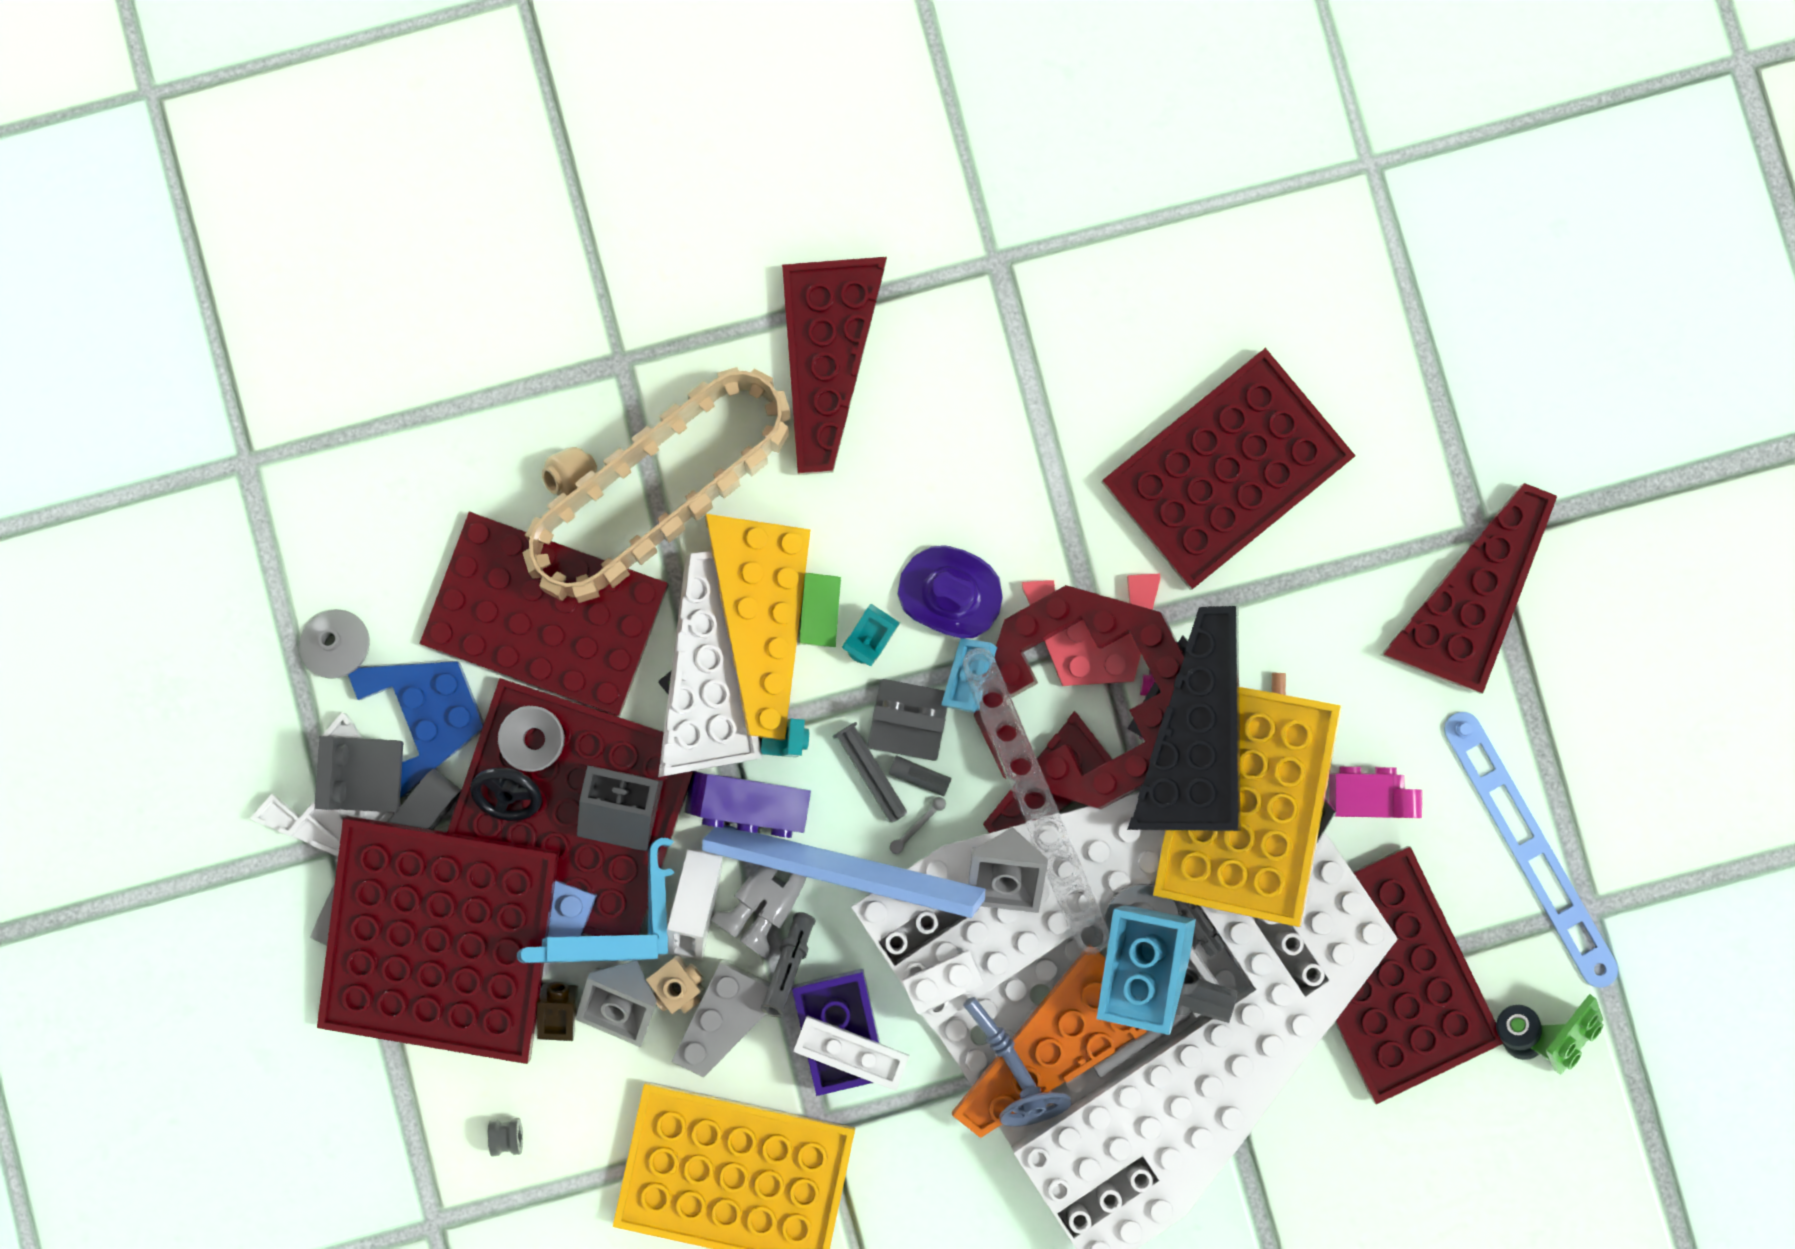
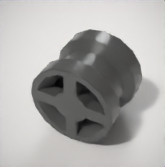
[488,1118,523,1157]

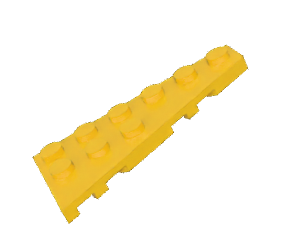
[704,514,811,740]

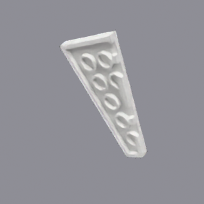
[658,551,762,777]

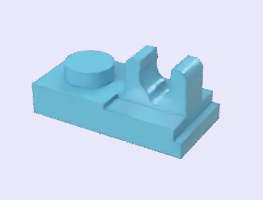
[941,638,997,713]

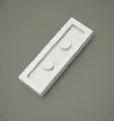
[793,1016,910,1091]

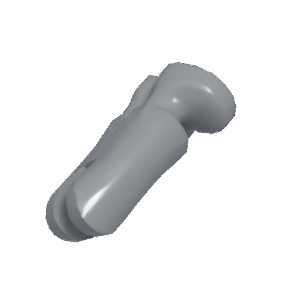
[710,865,807,959]

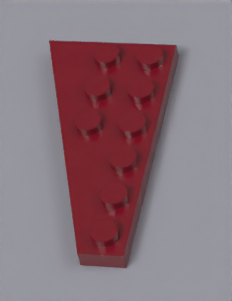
[782,256,887,475]
[1381,483,1557,694]

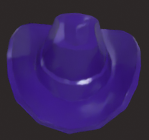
[897,545,1003,639]

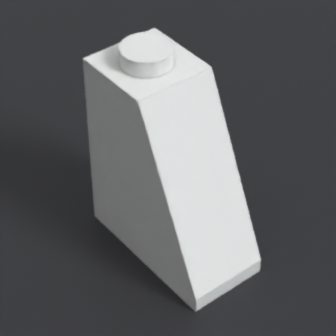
[667,849,723,961]

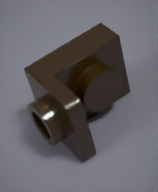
[537,982,578,1041]

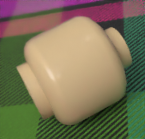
[542,447,597,496]

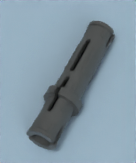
[761,912,816,1017]

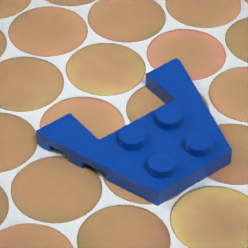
[348,661,484,798]

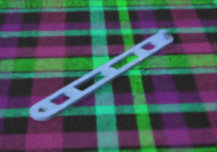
[1444,712,1618,988]

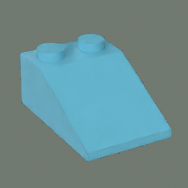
[1097,905,1196,1035]

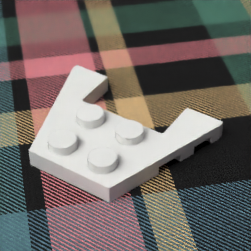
[250,712,401,856]

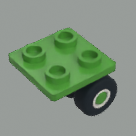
[1496,994,1604,1075]

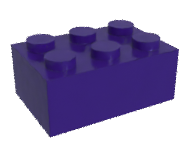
[792,968,881,1096]

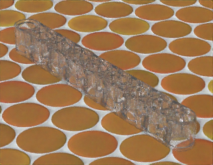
[963,648,1109,956]

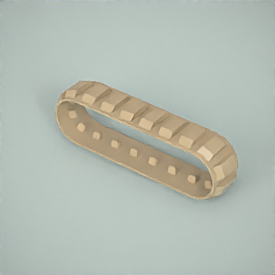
[523,367,791,603]

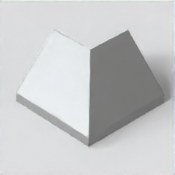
[968,827,1048,913]
[575,961,657,1047]

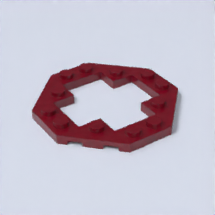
[973,585,1185,809]

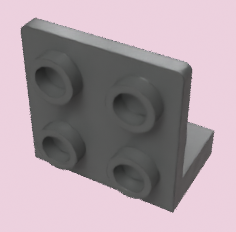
[314,736,404,812]

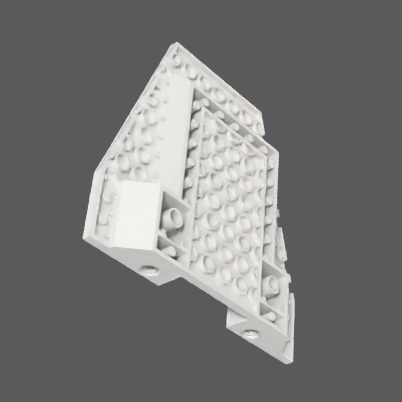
[851,792,1398,1249]

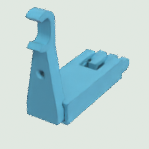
[517,838,675,963]

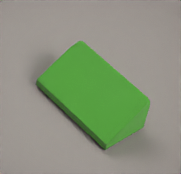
[800,573,841,647]

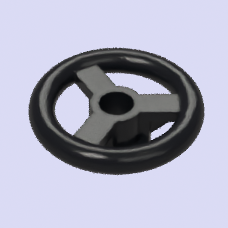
[470,768,542,821]

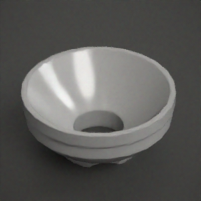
[498,706,565,772]

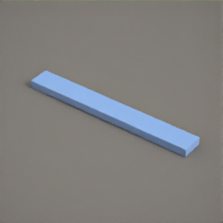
[702,825,986,918]

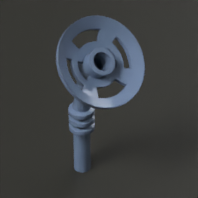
[963,997,1071,1126]

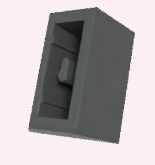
[577,766,663,851]

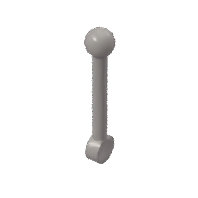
[889,797,946,854]

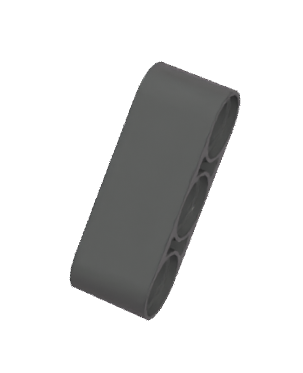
[388,768,461,830]

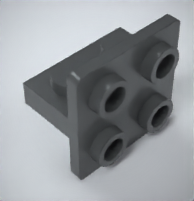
[868,679,947,761]

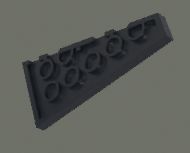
[1127,606,1241,831]

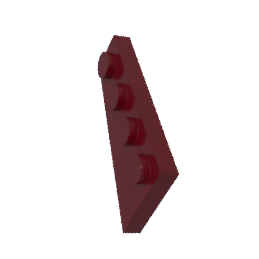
[983,710,1112,833]

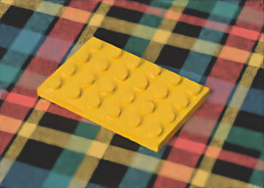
[1153,687,1342,927]
[612,1082,856,1249]

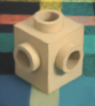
[646,955,705,1014]

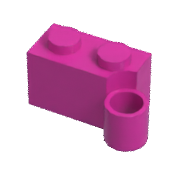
[1329,766,1423,818]

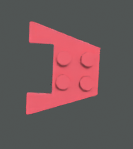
[1022,573,1161,686]

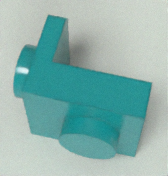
[842,604,900,666]
[760,718,810,758]

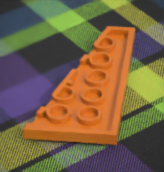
[951,944,1147,1138]

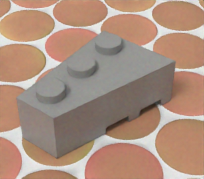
[671,959,770,1078]

